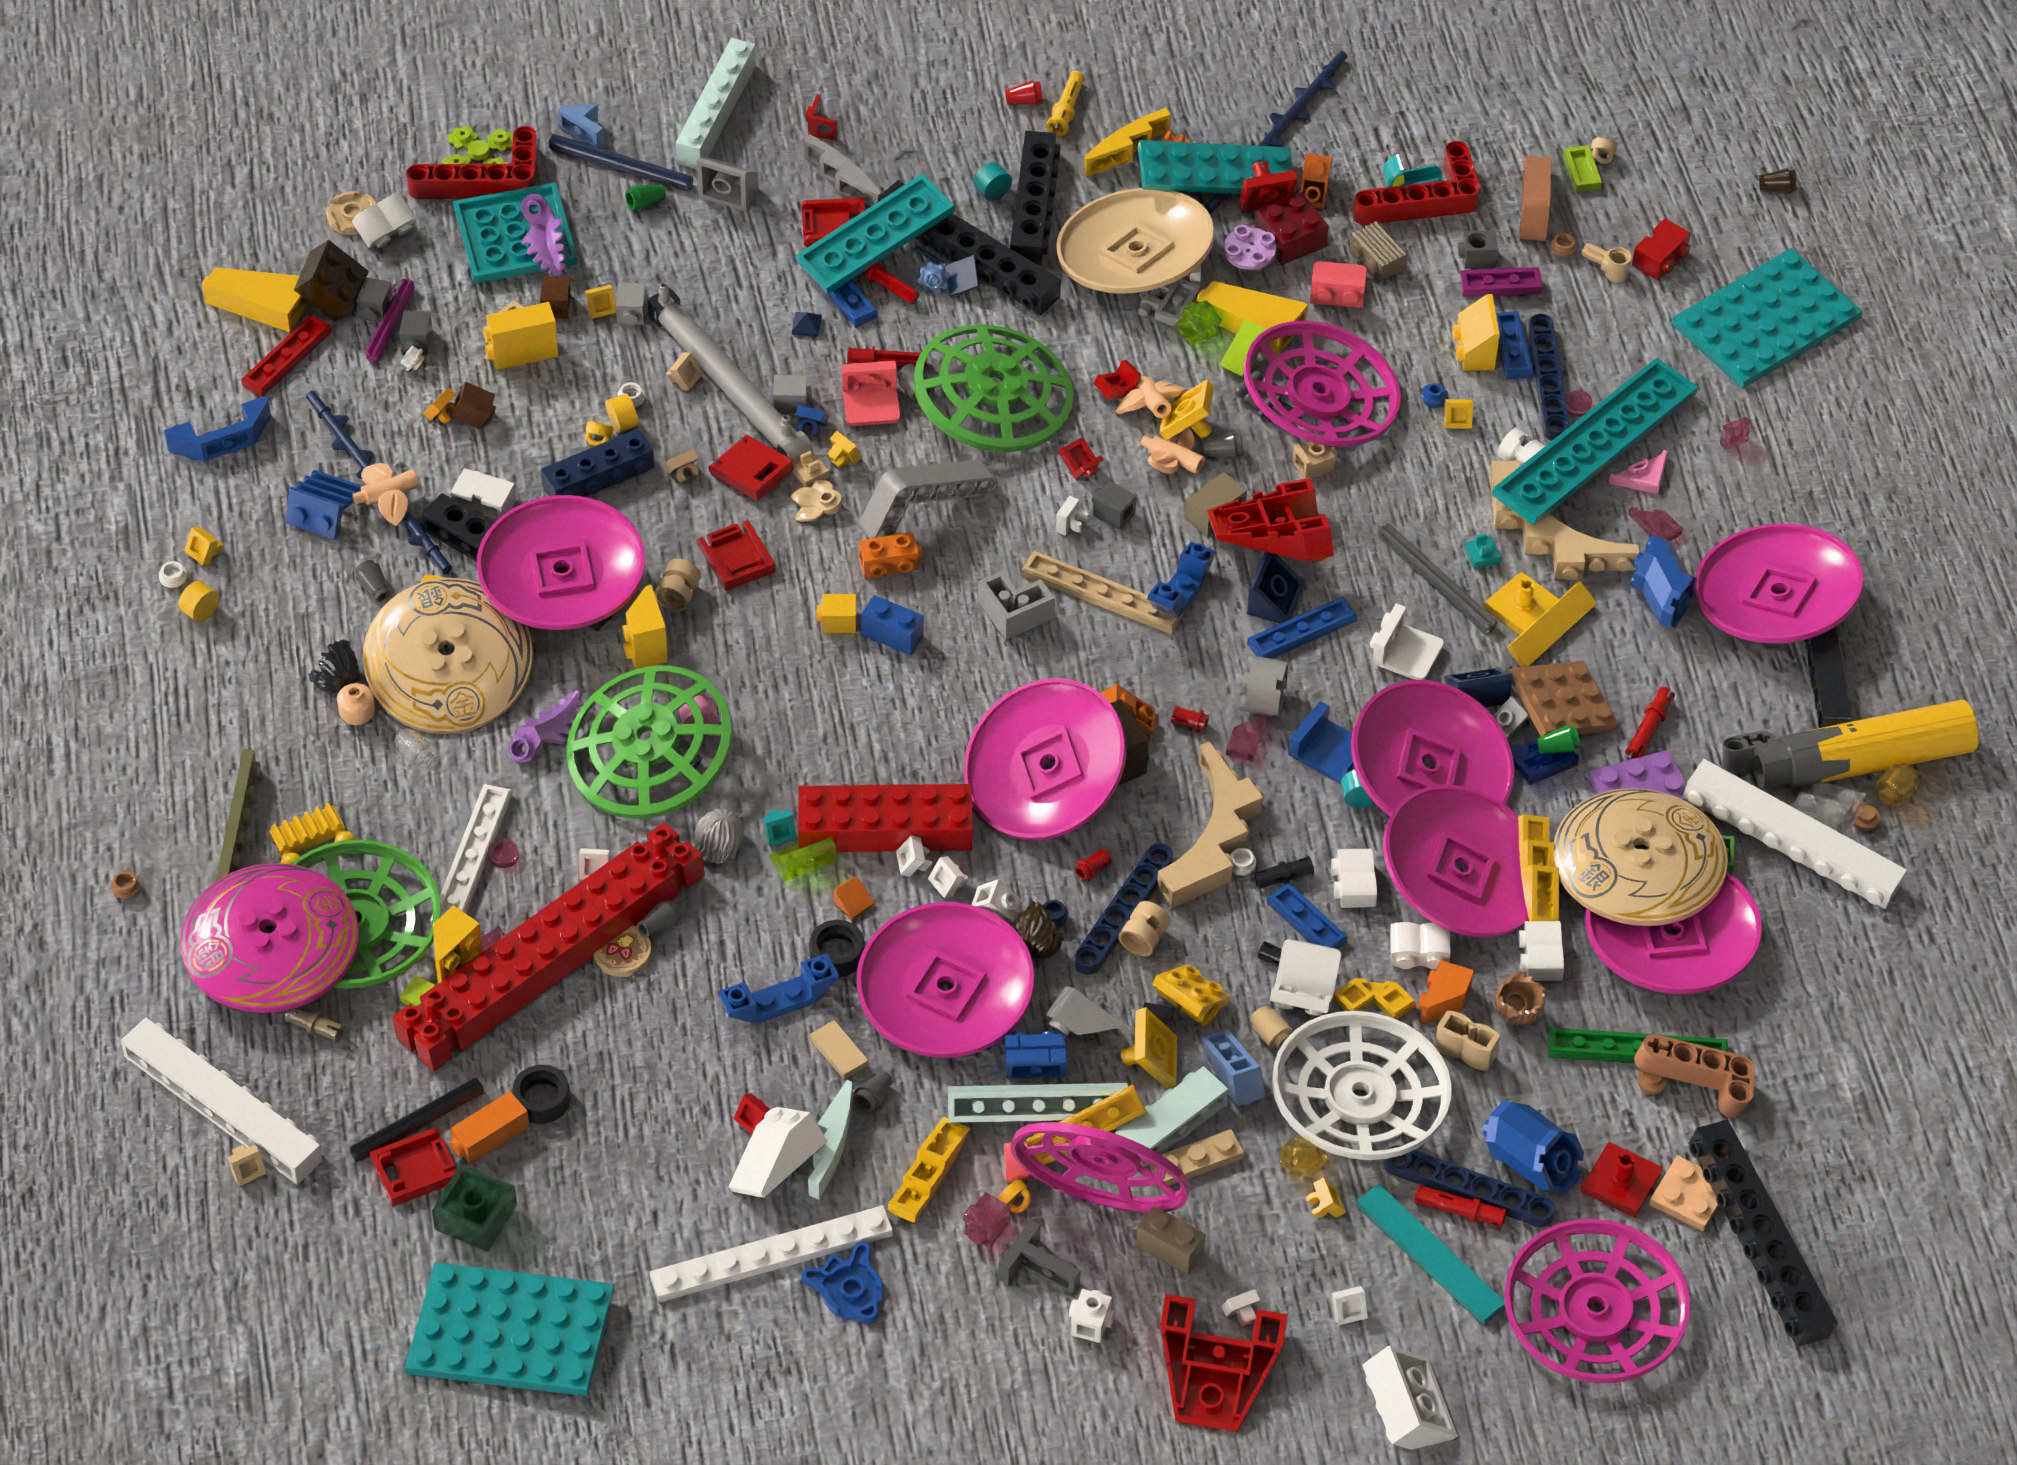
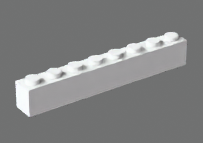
[1682,759,1907,909]
[121,1018,323,1185]

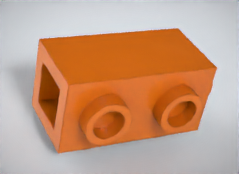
[859,532,923,579]

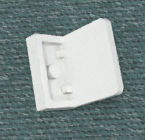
[1370,603,1444,680]
[1270,939,1341,1016]

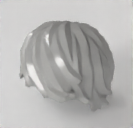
[693,809,745,864]

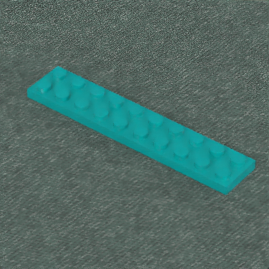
[1491,357,1698,525]

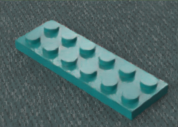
[1138,140,1296,194]
[796,173,955,295]

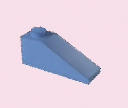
[1200,1029,1265,1106]

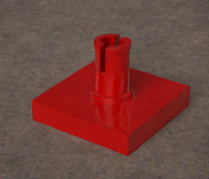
[1239,161,1298,214]
[1581,1141,1663,1218]

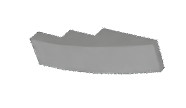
[804,134,881,208]

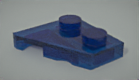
[1508,740,1579,785]

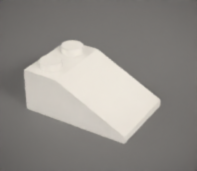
[729,1107,827,1198]

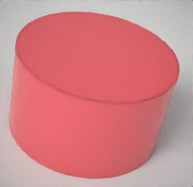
[1004,1142,1029,1182]

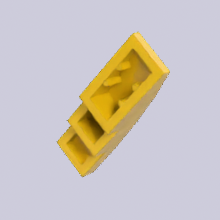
[1084,108,1171,177]
[1518,814,1559,921]
[887,1117,970,1223]

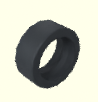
[809,919,865,977]
[512,1064,570,1124]

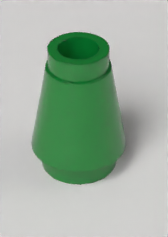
[625,184,666,211]
[1537,725,1581,755]

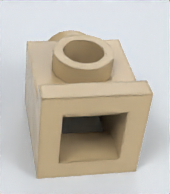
[1292,442,1337,479]

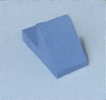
[557,104,604,148]

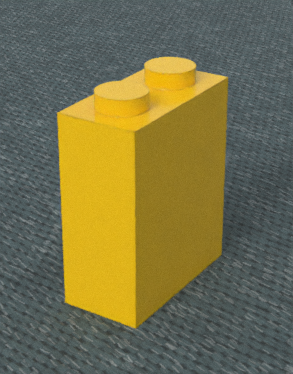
[483,302,559,370]

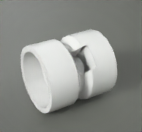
[1497,428,1545,466]

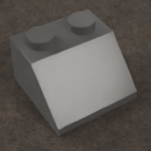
[697,157,759,211]
[1046,986,1123,1036]

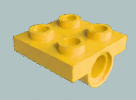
[1152,964,1231,1026]

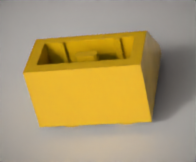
[433,905,483,983]

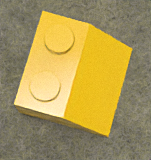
[1452,294,1500,371]
[622,585,668,669]

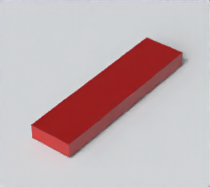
[241,314,332,397]

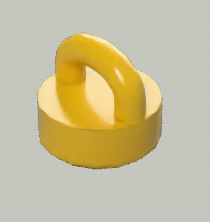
[585,421,614,447]
[998,1179,1031,1213]

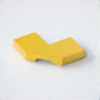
[1333,978,1416,1020]

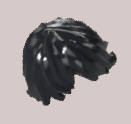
[308,639,359,693]

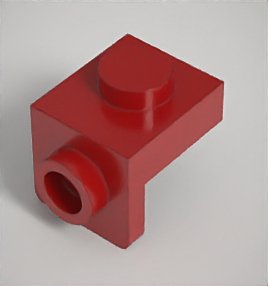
[1093,360,1142,400]
[1058,437,1104,480]

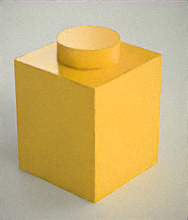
[817,594,856,633]

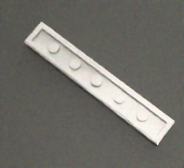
[430,784,512,924]

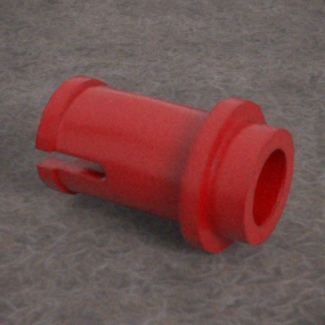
[1171,706,1209,733]
[1075,848,1112,881]

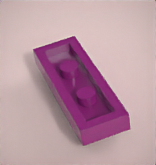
[1460,267,1543,297]

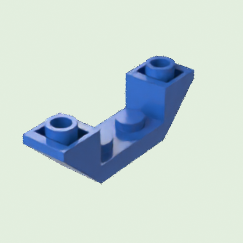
[164,396,271,462]
[1147,542,1216,618]
[718,953,839,1024]

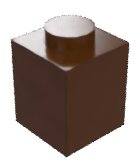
[450,382,496,429]

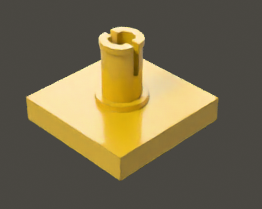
[1159,379,1214,440]
[1484,571,1558,635]
[1121,1007,1177,1089]

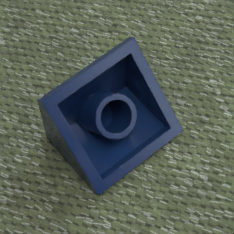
[1247,552,1305,624]
[1444,667,1513,707]

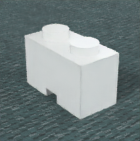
[451,468,516,522]

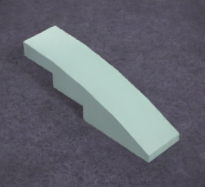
[808,1080,853,1200]

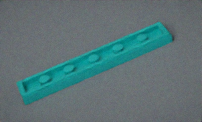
[1356,1184,1505,1325]

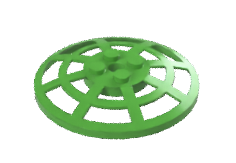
[913,325,1074,452]
[566,665,734,819]
[265,840,441,989]

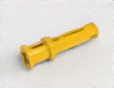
[1046,71,1085,137]

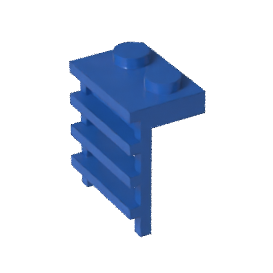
[285,470,362,539]

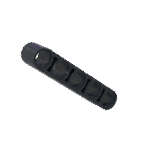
[1804,626,1851,728]

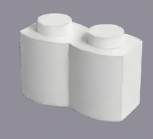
[352,192,416,248]
[1331,848,1377,908]
[1518,921,1564,981]
[1390,922,1450,970]

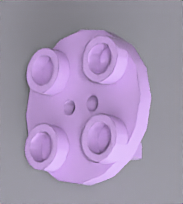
[1223,225,1276,272]

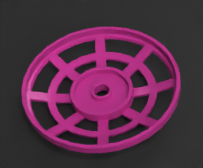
[1243,321,1401,447]
[1011,1122,1190,1213]
[1504,1219,1690,1383]

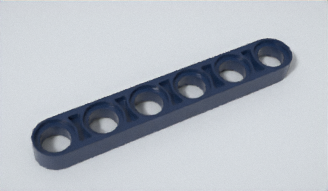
[1528,313,1569,441]
[1075,843,1173,975]
[1384,1145,1555,1227]

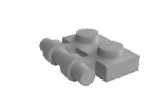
[1138,278,1201,328]

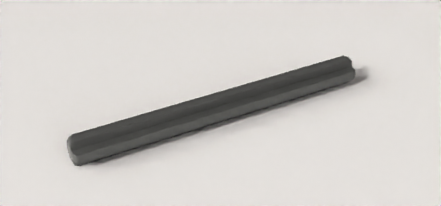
[1378,523,1497,633]

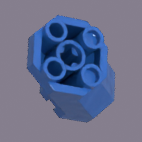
[1630,534,1697,629]
[1483,1101,1584,1193]

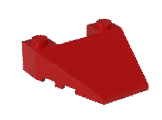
[1207,478,1334,561]
[1160,1294,1288,1432]

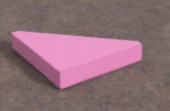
[1609,450,1668,494]

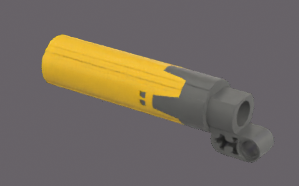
[1722,700,1980,789]

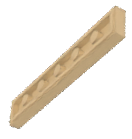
[1022,551,1184,635]

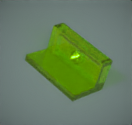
[769,837,836,883]

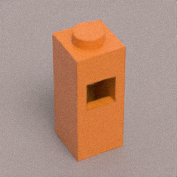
[450,1091,529,1164]

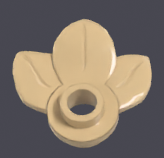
[791,480,842,522]

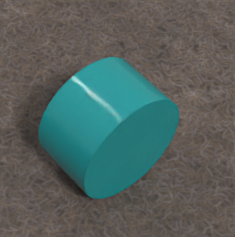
[973,162,1012,201]
[1341,770,1375,808]

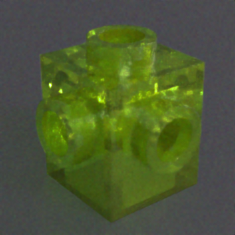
[1174,300,1222,346]

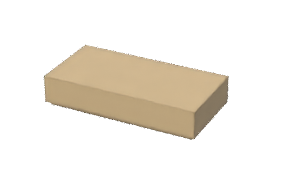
[810,1020,868,1080]

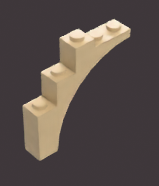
[1490,461,1639,580]
[1157,741,1264,909]

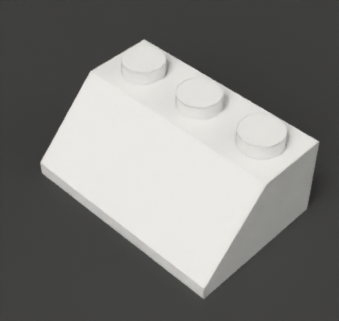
[1363,1345,1458,1450]

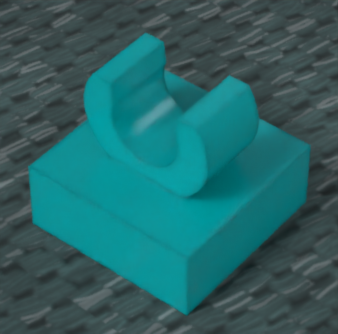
[1464,533,1501,570]
[762,809,797,847]

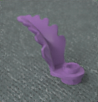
[521,194,566,277]
[509,691,584,763]

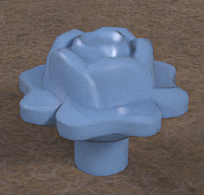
[918,262,950,294]

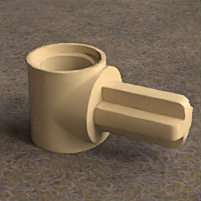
[1582,243,1632,283]

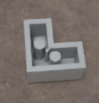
[978,571,1055,640]

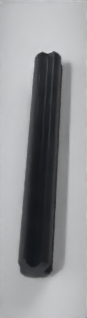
[349,1078,484,1162]

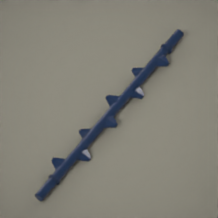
[1204,51,1347,214]
[306,391,452,574]

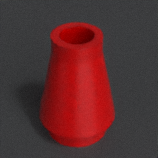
[1005,80,1043,105]

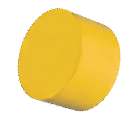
[605,393,638,433]
[178,580,220,622]

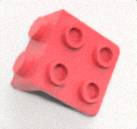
[1310,261,1366,308]
[842,361,900,426]

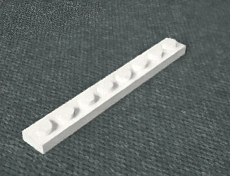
[649,1205,893,1303]

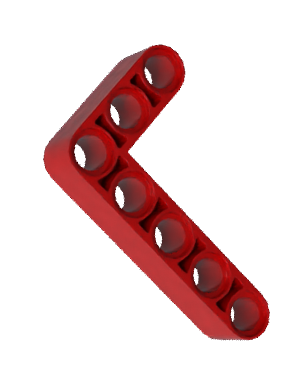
[406,126,538,199]
[1353,141,1480,225]

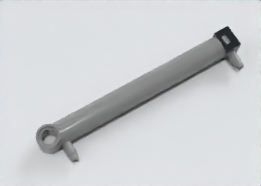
[648,283,813,463]

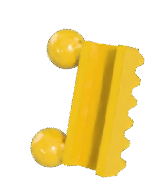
[269,803,357,864]

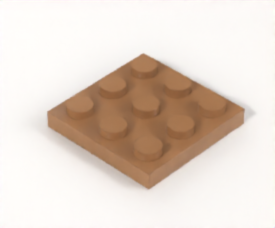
[1510,661,1618,737]

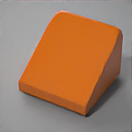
[834,876,875,920]

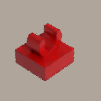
[733,1093,771,1135]

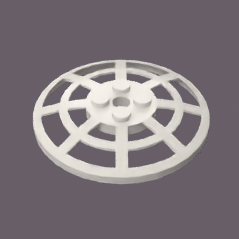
[1272,1011,1451,1160]

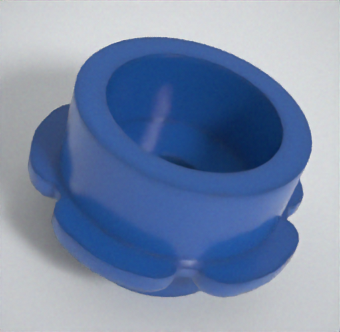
[1422,383,1448,408]

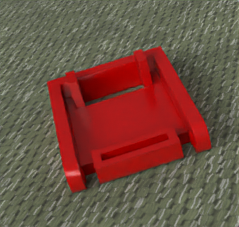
[801,198,865,247]
[708,435,794,501]
[697,520,776,591]
[369,1128,460,1207]

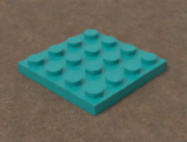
[453,182,578,284]

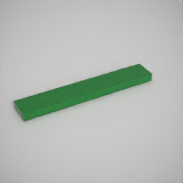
[1548,1027,1728,1063]

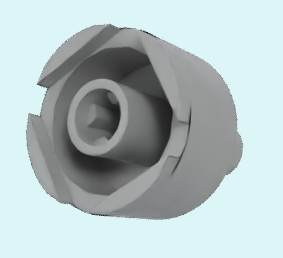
[1239,655,1289,717]

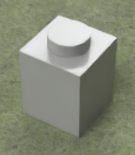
[616,282,646,325]
[773,375,812,413]

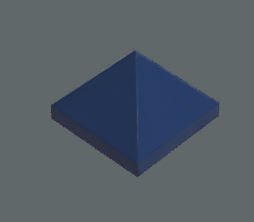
[792,312,822,337]

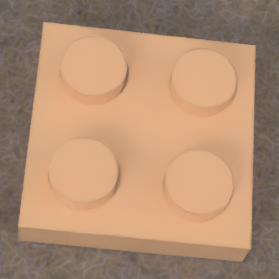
[1649,1155,1719,1232]

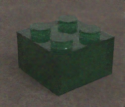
[432,1164,517,1252]

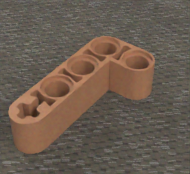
[1519,155,1551,241]
[1634,1034,1755,1118]

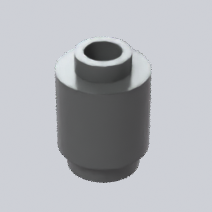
[897,364,935,403]

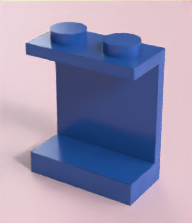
[1288,701,1355,784]

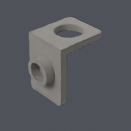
[1493,696,1532,740]

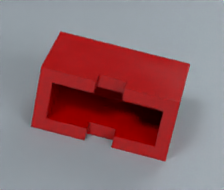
[1632,218,1691,281]

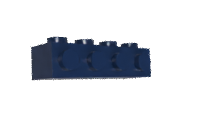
[541,429,655,497]

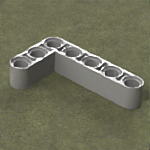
[859,460,998,538]

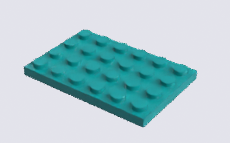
[1672,248,1863,389]
[405,1262,615,1396]

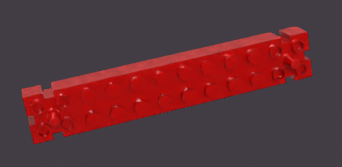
[392,822,705,1072]

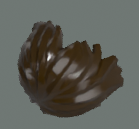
[1015,901,1064,959]

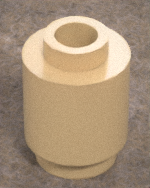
[1250,1006,1293,1049]

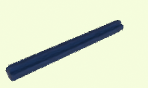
[549,134,693,191]

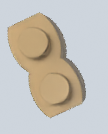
[1435,1011,1500,1071]

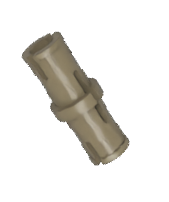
[285,1007,346,1043]

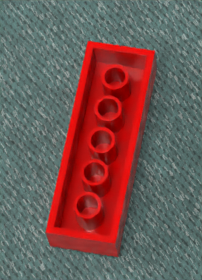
[798,784,972,853]

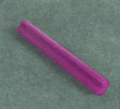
[365,279,415,362]

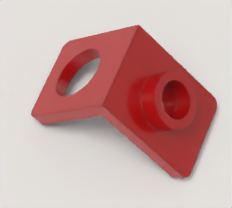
[805,94,838,141]

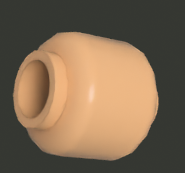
[337,683,375,725]

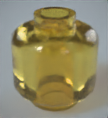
[1876,764,1919,806]
[1279,1137,1326,1178]

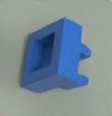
[796,405,829,437]

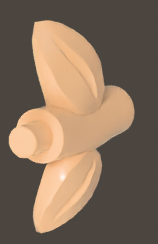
[1115,376,1188,418]
[1141,426,1205,474]
[352,463,419,527]

